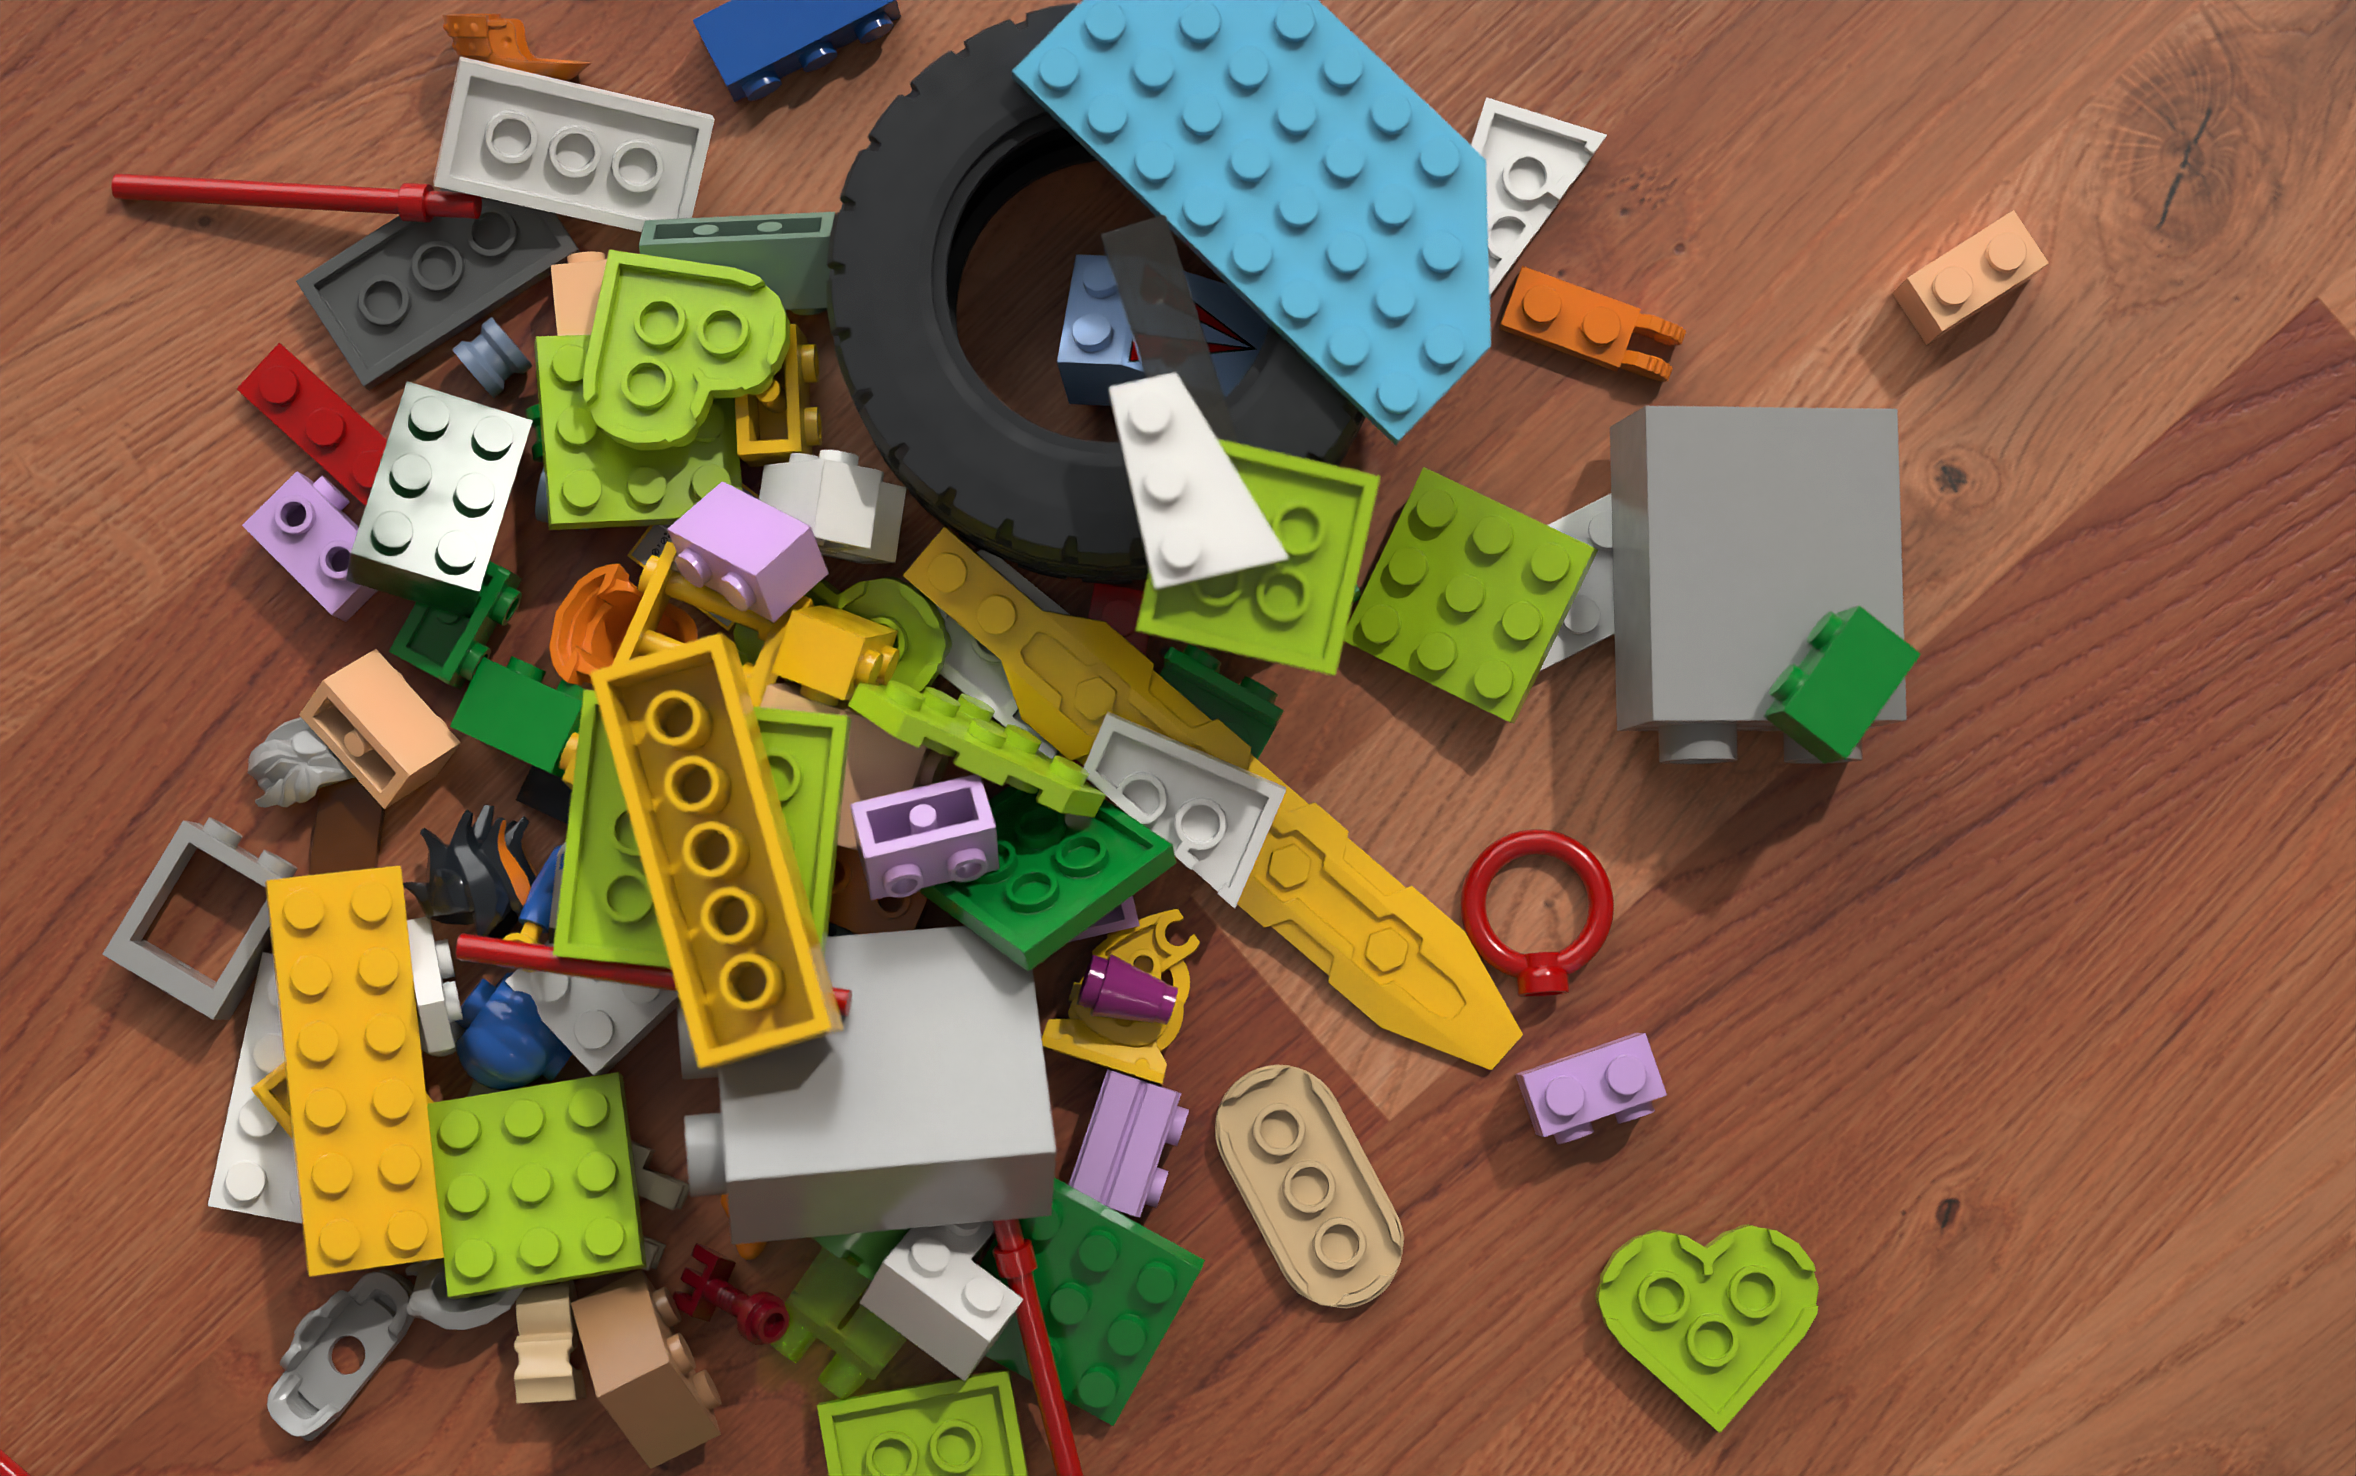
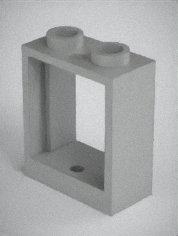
[103,817,298,1020]

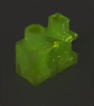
[770,1247,907,1401]

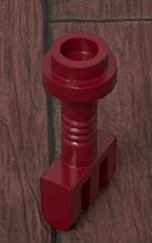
[672,1243,790,1345]

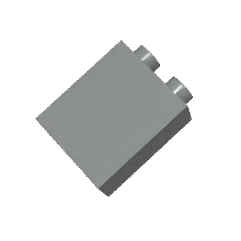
[1610,406,1907,764]
[677,926,1056,1244]

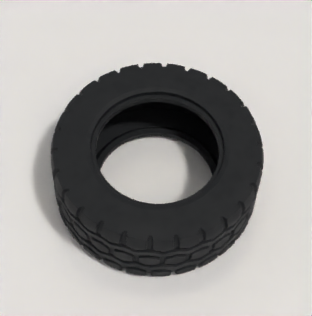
[826,3,1366,584]

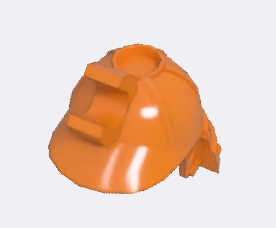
[443,13,591,81]
[549,563,698,685]

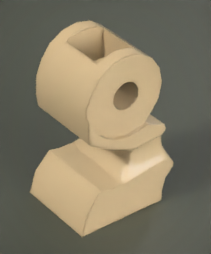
[514,1280,586,1404]

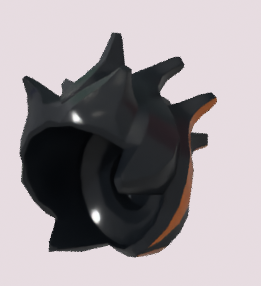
[403,805,538,939]

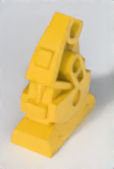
[1041,909,1200,1086]

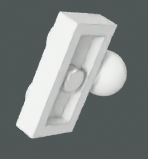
[407,917,466,1057]

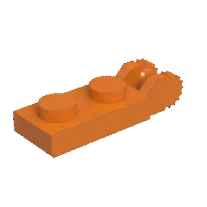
[1499,266,1686,382]

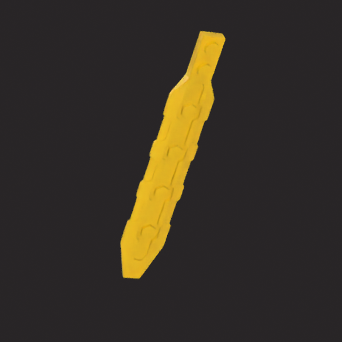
[903,526,1523,1070]

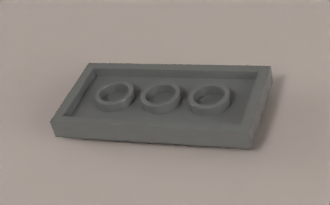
[296,188,580,390]

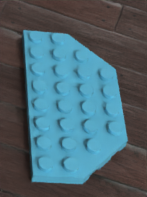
[1012,0,1491,445]

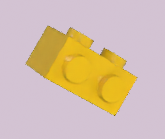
[735,324,822,467]
[771,604,900,706]

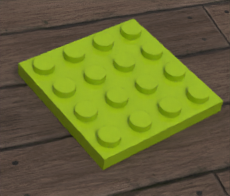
[553,690,851,968]

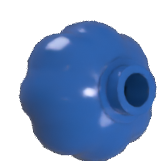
[454,972,572,1091]

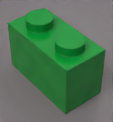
[1763,605,1921,764]
[450,656,586,778]

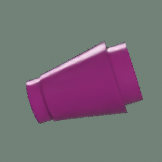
[1077,953,1178,1025]

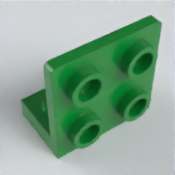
[1159,644,1284,759]

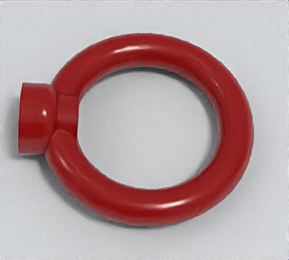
[1461,829,1614,997]

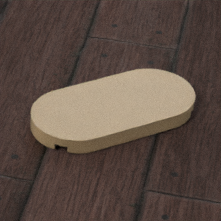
[1215,1065,1404,1308]

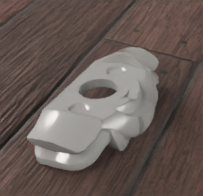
[267,1269,414,1441]

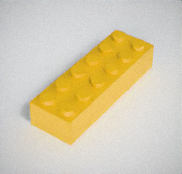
[590,633,844,1068]
[265,865,444,1277]

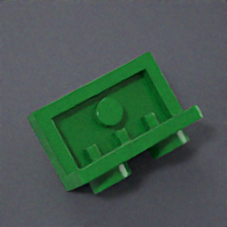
[389,561,522,690]

